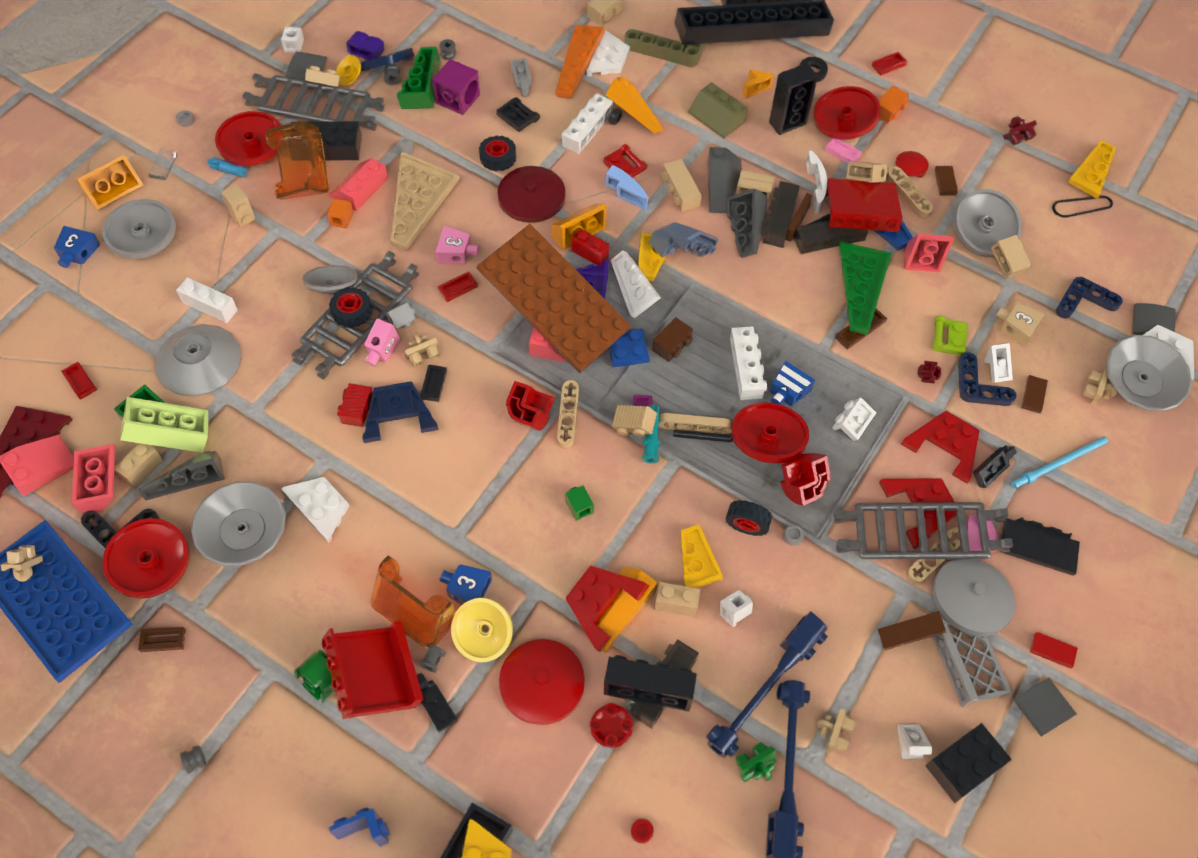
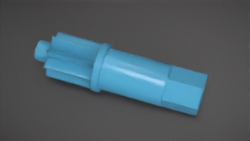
[207,157,248,178]

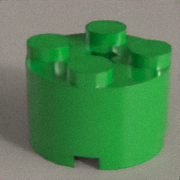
[294,650,335,703]

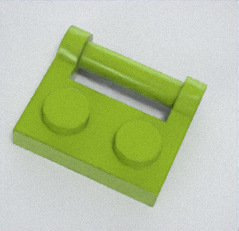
[932,316,968,356]

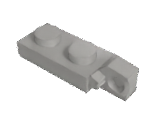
[510,58,532,97]

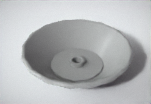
[155,324,241,396]
[1106,335,1192,411]
[191,482,286,566]

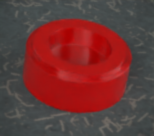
[631,819,654,844]

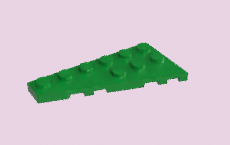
[839,242,892,335]

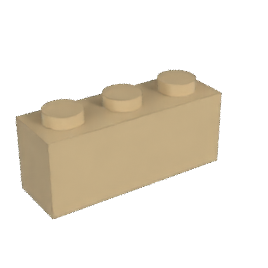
[661,159,702,212]

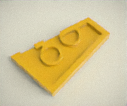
[637,232,667,281]
[680,524,723,589]

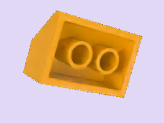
[76,155,143,210]
[551,203,607,250]

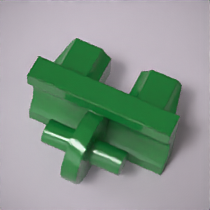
[736,742,777,783]

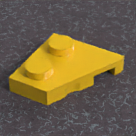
[462,819,512,858]

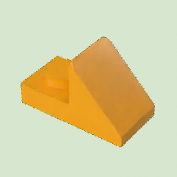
[742,70,774,99]

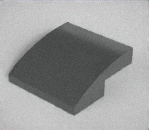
[285,51,327,80]
[1132,303,1176,335]
[1013,678,1077,737]

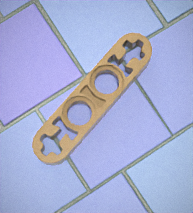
[886,166,933,218]
[557,380,579,449]
[658,413,732,435]
[906,527,961,585]

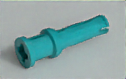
[642,405,660,463]

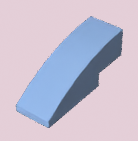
[605,165,648,210]

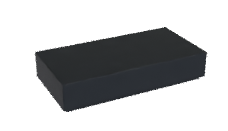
[420,365,447,402]

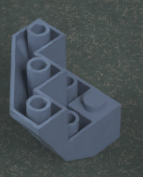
[649,222,719,258]

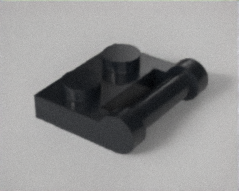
[496,97,540,132]

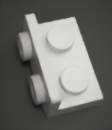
[832,398,876,441]

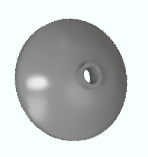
[302,265,358,295]

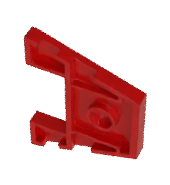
[901,411,980,484]
[879,478,957,549]
[565,565,649,652]

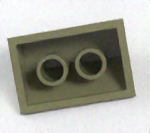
[688,82,748,139]

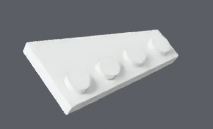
[610,250,661,318]

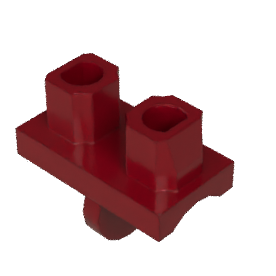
[1003,116,1037,146]

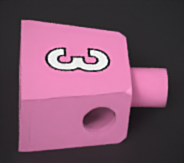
[435,226,479,264]
[364,319,401,366]

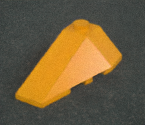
[606,76,664,134]

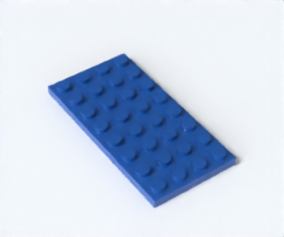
[0,520,133,683]

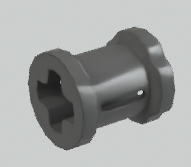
[419,644,446,673]

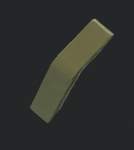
[625,29,707,67]

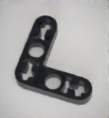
[81,509,160,549]

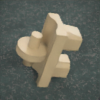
[405,333,439,366]
[1082,369,1117,406]
[1,545,43,582]
[816,708,856,752]

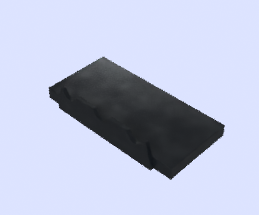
[1000,517,1080,576]

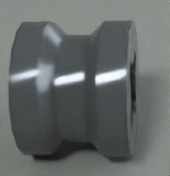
[440,39,456,60]
[384,64,400,85]
[180,745,207,774]

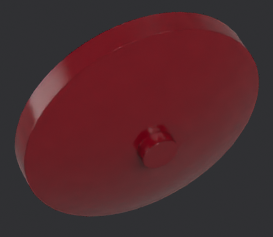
[497,166,565,223]

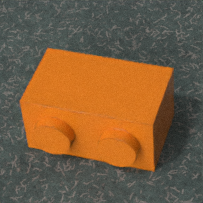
[878,85,909,124]

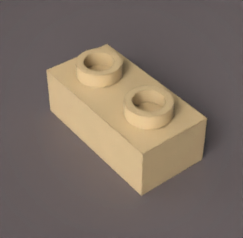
[305,66,340,87]

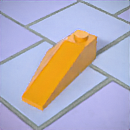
[589,566,658,653]

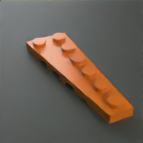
[555,25,605,98]

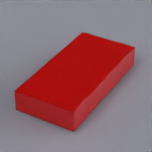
[872,52,907,76]
[438,271,478,302]
[61,362,97,400]
[1030,632,1078,669]

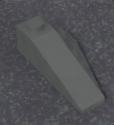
[708,147,742,213]
[726,189,767,258]
[139,451,225,501]

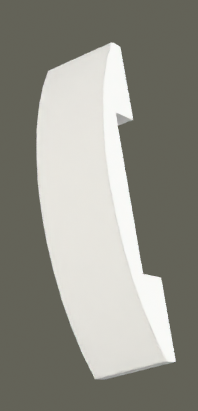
[806,151,827,214]

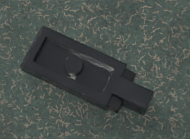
[973,445,1017,488]
[417,672,458,733]

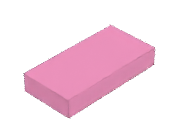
[825,138,862,163]

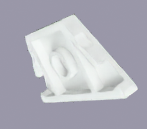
[587,30,630,76]
[1143,325,1194,381]
[281,477,349,543]

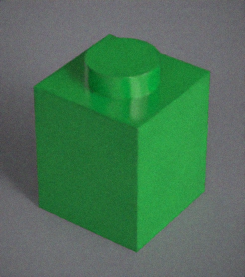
[565,485,594,521]

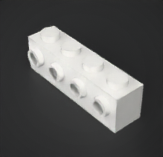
[561,93,613,154]
[730,327,767,400]

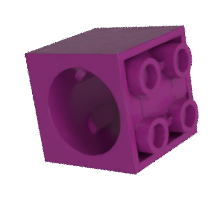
[432,59,480,115]

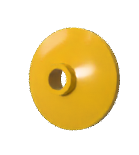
[336,55,361,86]

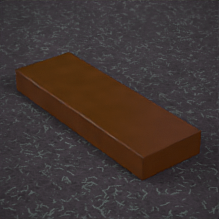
[785,193,813,242]
[835,309,887,350]
[878,611,947,650]

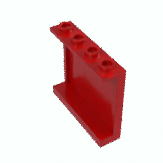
[825,178,903,232]
[322,621,423,719]

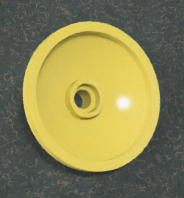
[451,598,513,662]

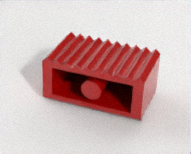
[571,229,609,265]
[337,383,373,427]

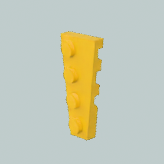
[1068,140,1116,199]

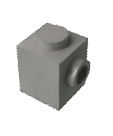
[385,302,416,329]

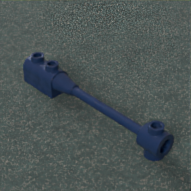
[706,611,828,758]
[766,680,810,858]

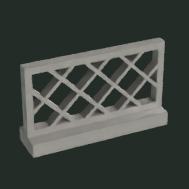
[932,619,1012,707]

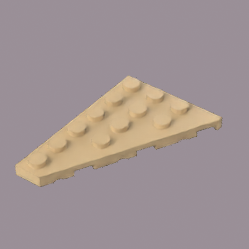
[390,152,459,251]

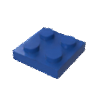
[609,328,649,368]

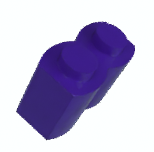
[346,31,384,60]

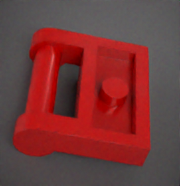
[603,144,648,178]

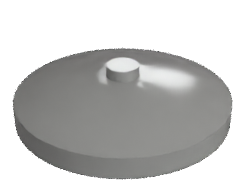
[953,189,1022,257]
[102,199,176,259]
[932,559,1015,636]

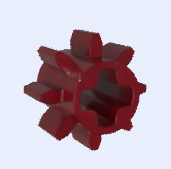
[917,361,942,384]

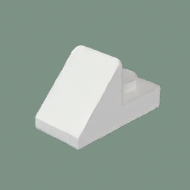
[984,343,1013,383]
[897,724,932,759]

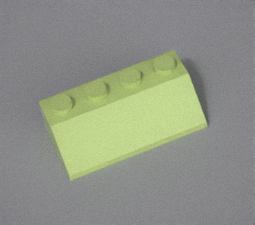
[120,397,208,453]

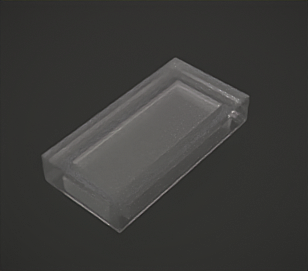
[148,149,178,180]

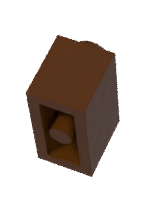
[652,317,693,362]

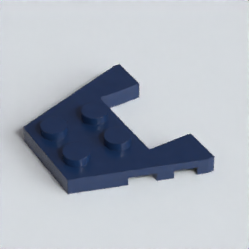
[362,381,438,443]

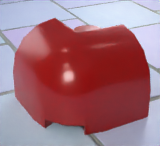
[506,381,555,431]
[780,453,831,506]

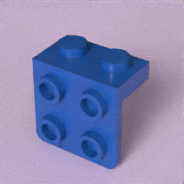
[329,808,390,847]

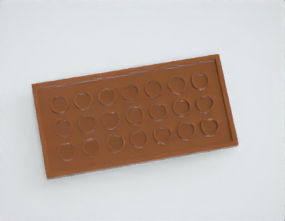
[476,224,632,373]

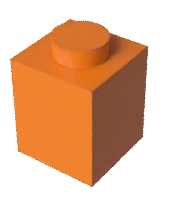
[327,198,353,229]

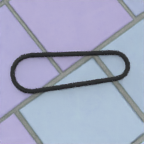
[1052,196,1113,218]

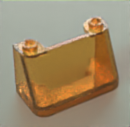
[265,121,329,199]
[370,555,455,649]

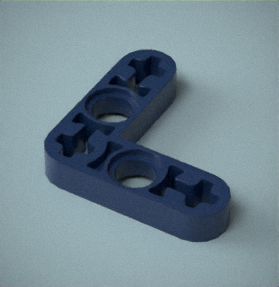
[360,48,415,72]
[1056,277,1123,318]
[958,352,1017,406]

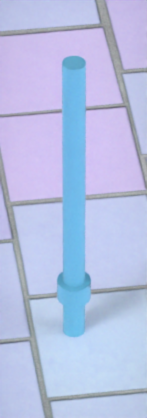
[1011,437,1108,489]

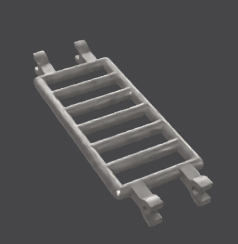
[242,73,385,131]
[292,251,419,380]
[834,502,1013,559]

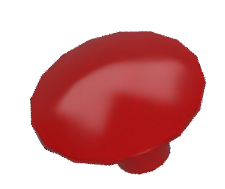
[895,151,929,178]
[590,703,633,748]

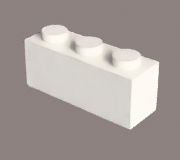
[176,277,238,323]

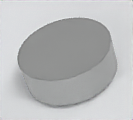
[176,110,194,127]
[399,138,414,155]
[783,525,804,546]

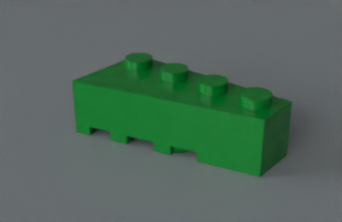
[397,46,441,109]

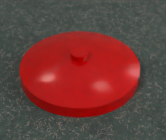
[813,86,880,140]
[215,111,284,166]
[731,402,809,464]
[103,518,190,599]
[499,639,585,725]

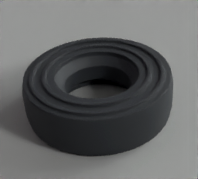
[800,57,828,82]

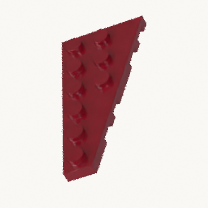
[0,406,73,498]

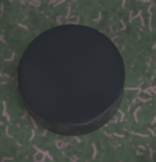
[608,108,623,125]

